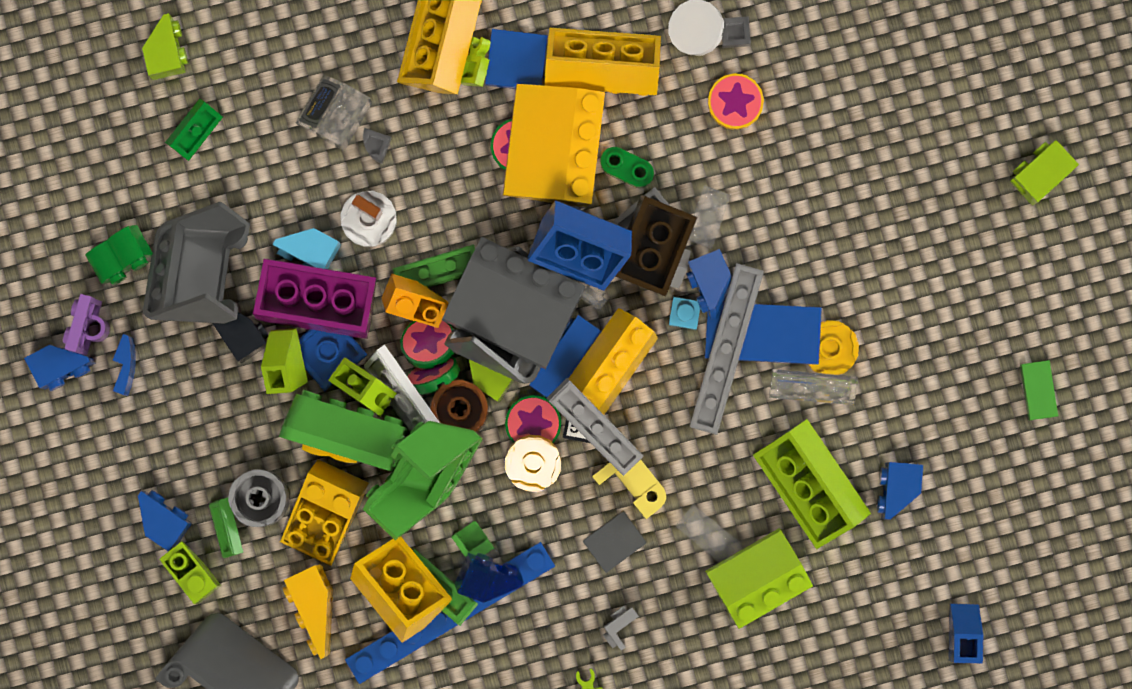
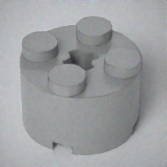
[228,470,290,527]

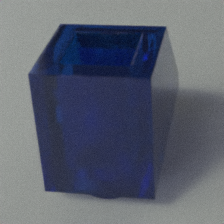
[455,553,524,603]

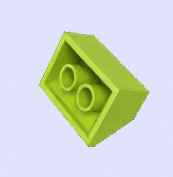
[705,528,813,629]

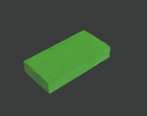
[1020,360,1058,421]
[209,498,244,558]

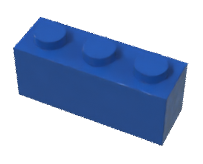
[529,315,602,398]

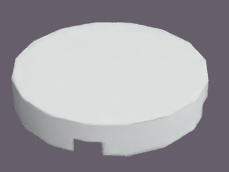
[668,0,724,56]
[341,191,397,247]

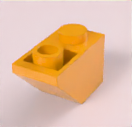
[381,273,449,328]

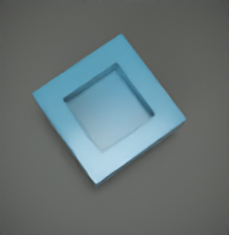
[668,297,700,330]

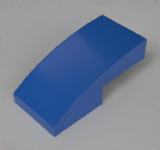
[113,334,136,396]

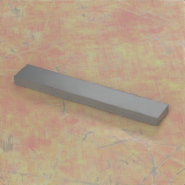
[690,263,764,435]

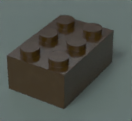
[615,195,698,297]

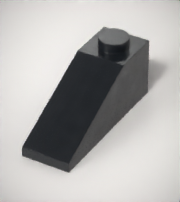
[212,312,269,364]

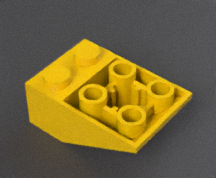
[280,459,369,566]
[283,564,333,659]

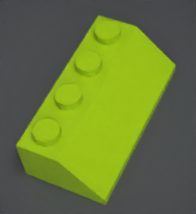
[753,419,871,550]

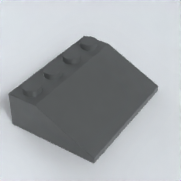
[442,237,585,370]

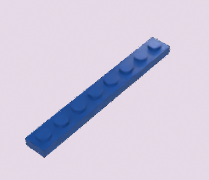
[345,542,555,684]

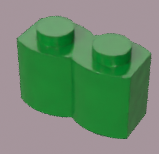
[85,225,153,285]

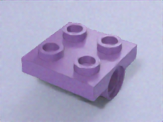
[63,294,110,356]

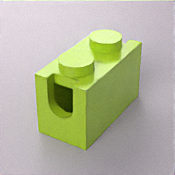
[1010,140,1079,206]
[328,357,397,417]

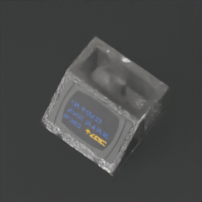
[295,75,372,151]

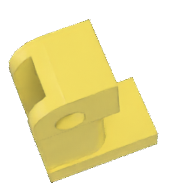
[592,460,666,519]

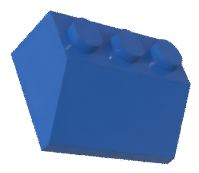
[528,200,632,291]

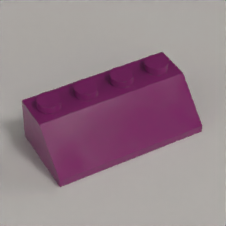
[253,259,376,339]

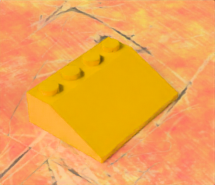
[502,84,605,208]

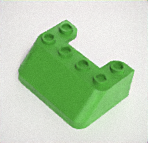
[279,390,408,472]
[363,421,482,540]

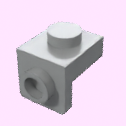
[603,606,639,650]

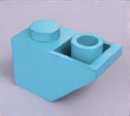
[273,228,341,269]

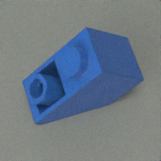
[686,249,731,320]
[24,345,96,391]
[877,462,923,520]
[138,490,192,552]
[949,604,983,664]

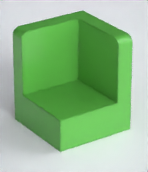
[451,521,495,565]

